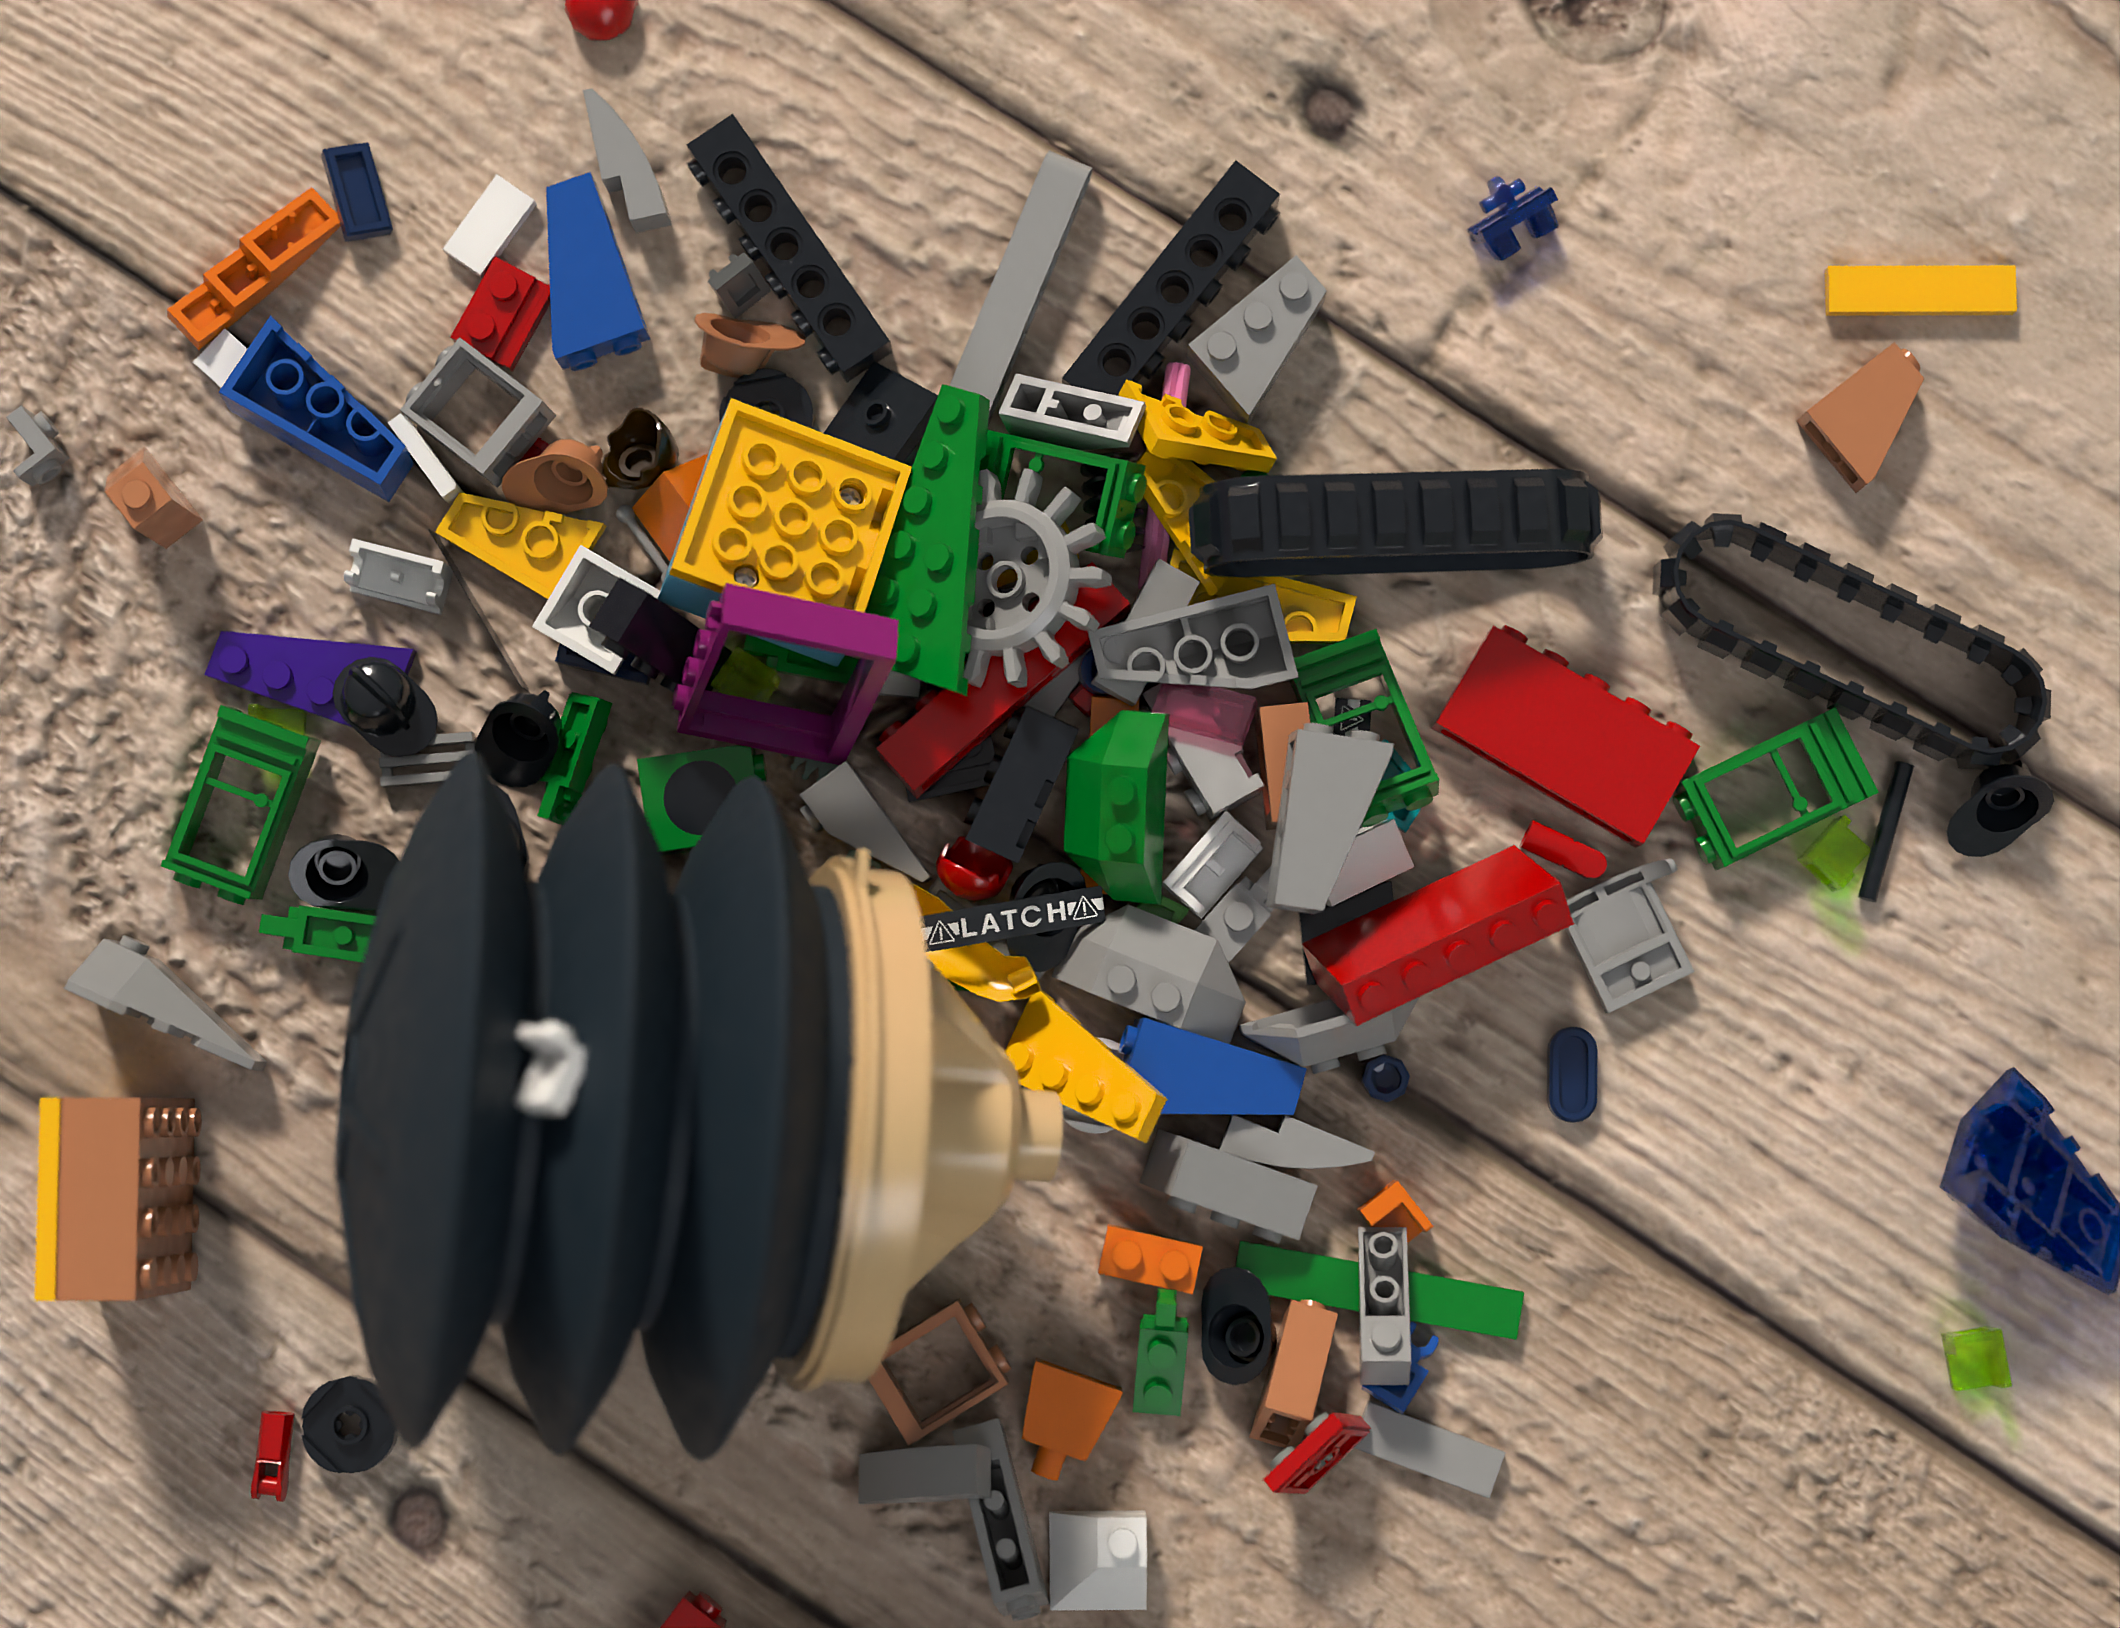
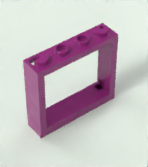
[671,583,899,765]

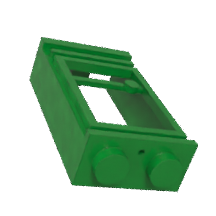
[979,430,1146,559]
[1289,629,1440,827]
[161,705,321,905]
[1673,707,1879,871]

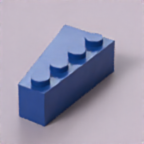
[219,315,414,502]

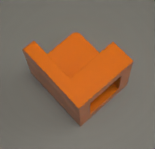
[1356,1180,1434,1243]

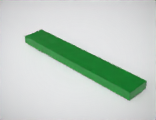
[1235,1240,1524,1340]

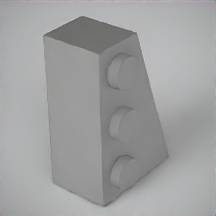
[1186,255,1327,424]
[1139,683,1264,822]
[1139,1129,1318,1244]

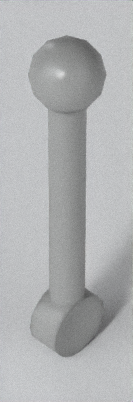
[616,505,668,582]

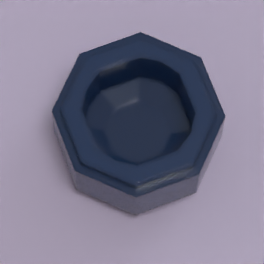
[1361,1054,1410,1102]

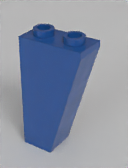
[546,172,651,371]
[1119,1018,1307,1115]

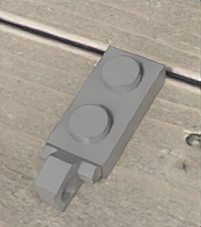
[1194,866,1274,963]

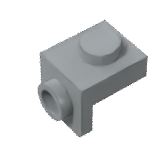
[6,406,70,486]

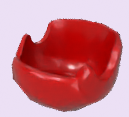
[565,0,639,41]
[936,836,1014,901]

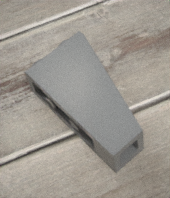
[1266,723,1394,914]
[952,1418,1050,1621]

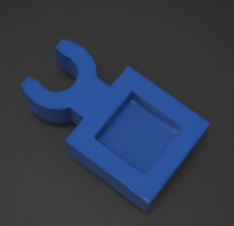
[1362,1322,1439,1415]

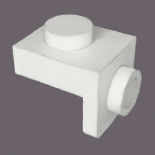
[514,1022,586,1115]

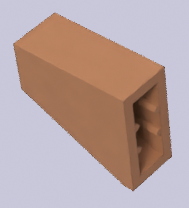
[1797,342,1925,493]
[105,447,203,549]
[1249,1300,1338,1449]

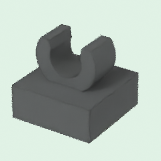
[708,252,772,319]

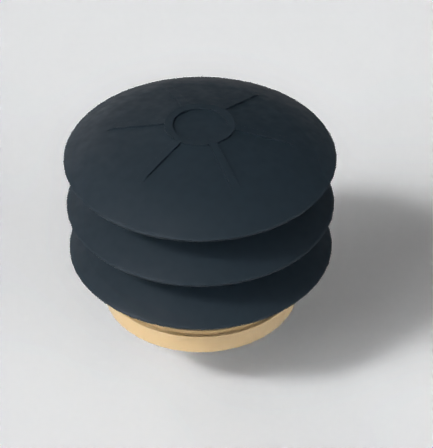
[335,750,1063,1461]

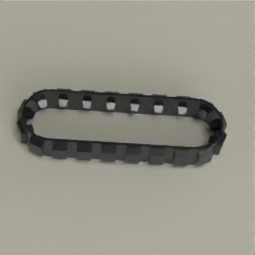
[1189,469,1603,578]
[1653,513,2051,770]

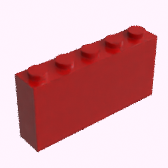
[1431,625,1700,848]
[1302,845,1574,1026]

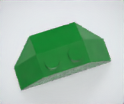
[1064,710,1169,905]

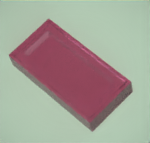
[1152,683,1258,747]

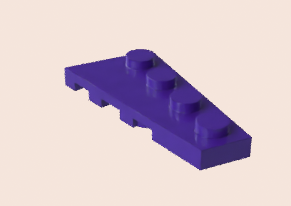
[204,631,417,728]

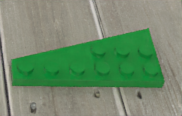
[850,384,990,696]

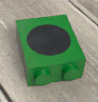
[637,745,768,856]

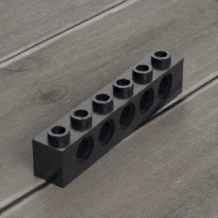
[686,114,893,383]
[1062,160,1280,396]

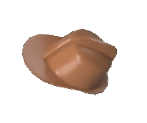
[694,313,806,378]
[502,439,608,514]

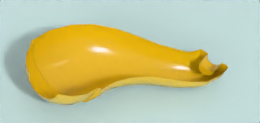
[910,884,1041,1002]

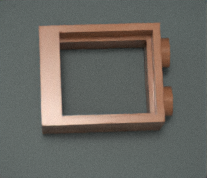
[1254,702,1310,830]
[869,1298,1012,1446]

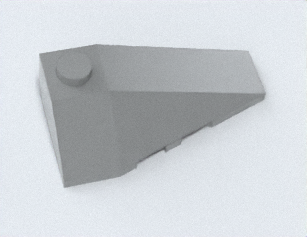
[1088,584,1299,690]
[64,935,267,1071]

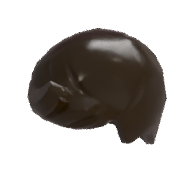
[602,408,679,490]

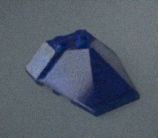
[1940,1067,2120,1295]

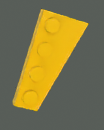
[1170,549,1357,644]
[1005,990,1167,1143]

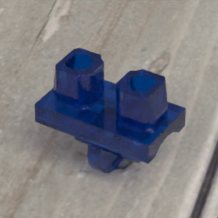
[1467,176,1559,261]

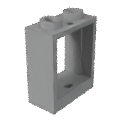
[400,337,556,488]

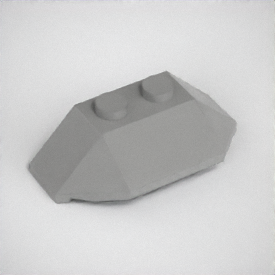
[1052,905,1246,1044]
[1238,997,1419,1074]

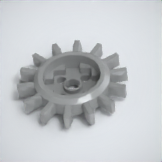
[963,468,1112,688]

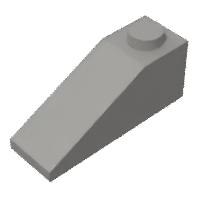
[998,374,1146,450]
[800,761,933,884]

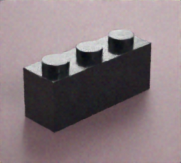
[589,577,735,693]

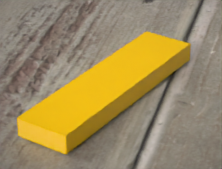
[1825,265,2017,316]

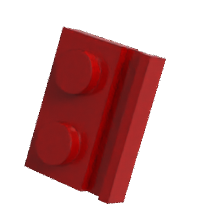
[450,257,550,372]

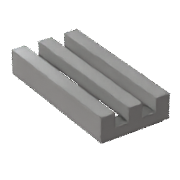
[379,732,476,788]

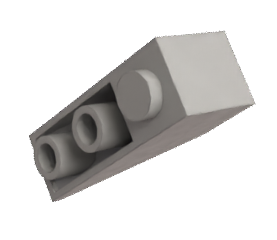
[1358,1227,1411,1385]

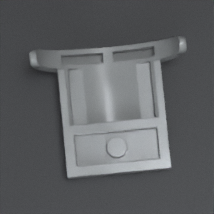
[1565,859,1694,1013]

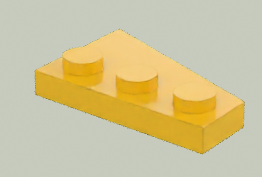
[435,492,607,600]

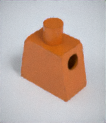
[1021,1357,1123,1481]

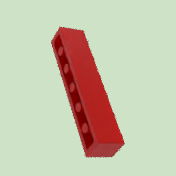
[876,562,1130,799]

